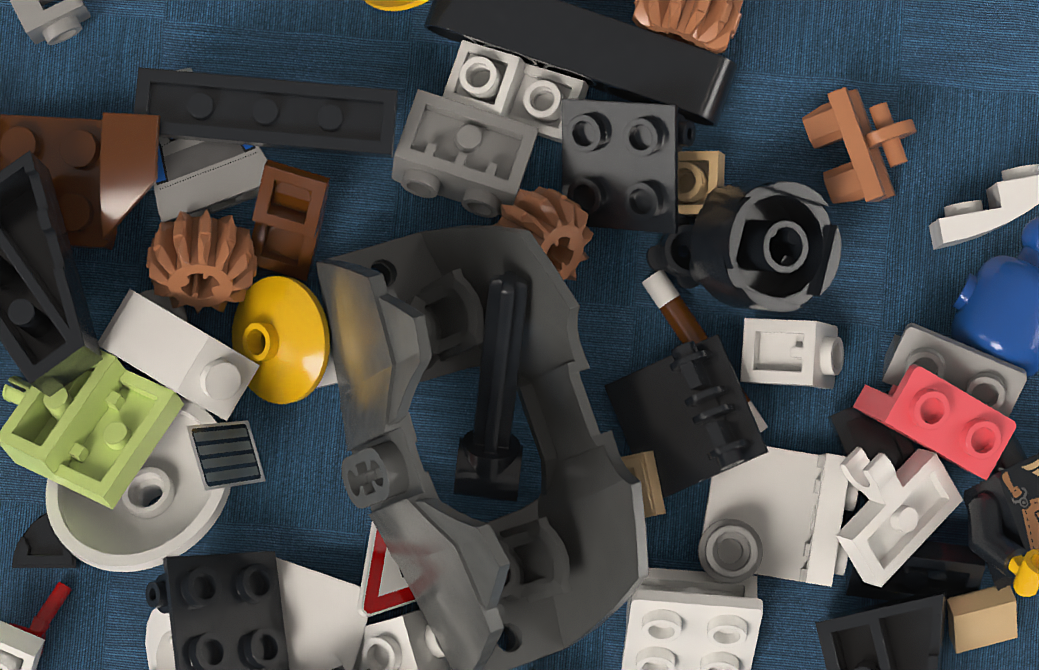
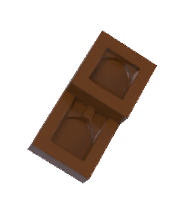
[251,159,330,281]

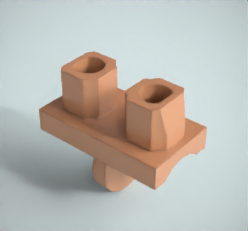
[802,87,917,204]

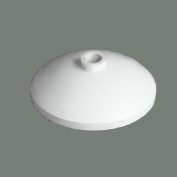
[46,396,231,572]

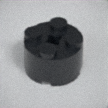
[689,181,842,312]

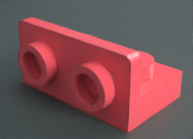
[853,364,1016,481]

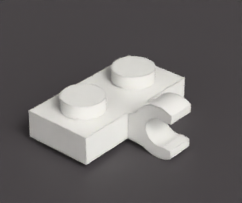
[836,447,963,587]

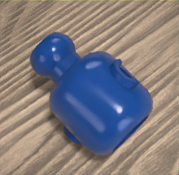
[951,217,1039,378]

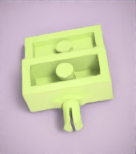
[0,350,184,509]

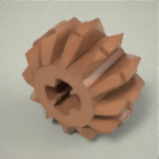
[632,0,743,54]
[491,186,594,281]
[146,208,257,315]

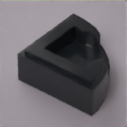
[12,512,80,568]

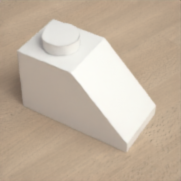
[98,289,260,421]

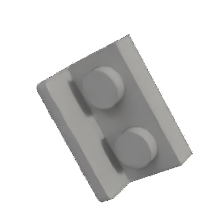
[392,89,539,218]
[882,323,1027,418]

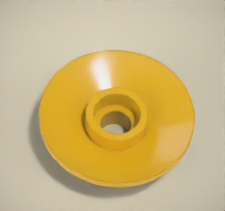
[232,276,330,404]

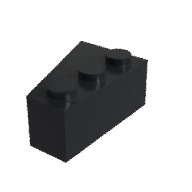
[0,151,103,397]
[815,588,948,670]

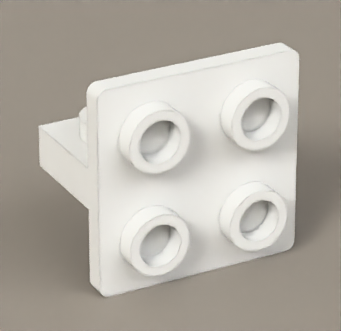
[621,567,763,670]

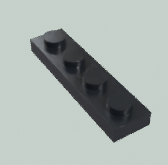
[134,67,399,158]

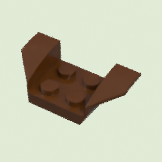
[0,112,161,250]

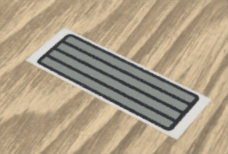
[186,420,266,491]

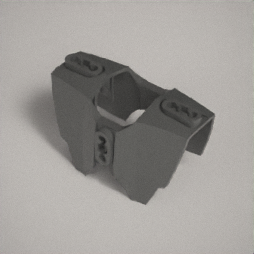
[316,225,649,670]

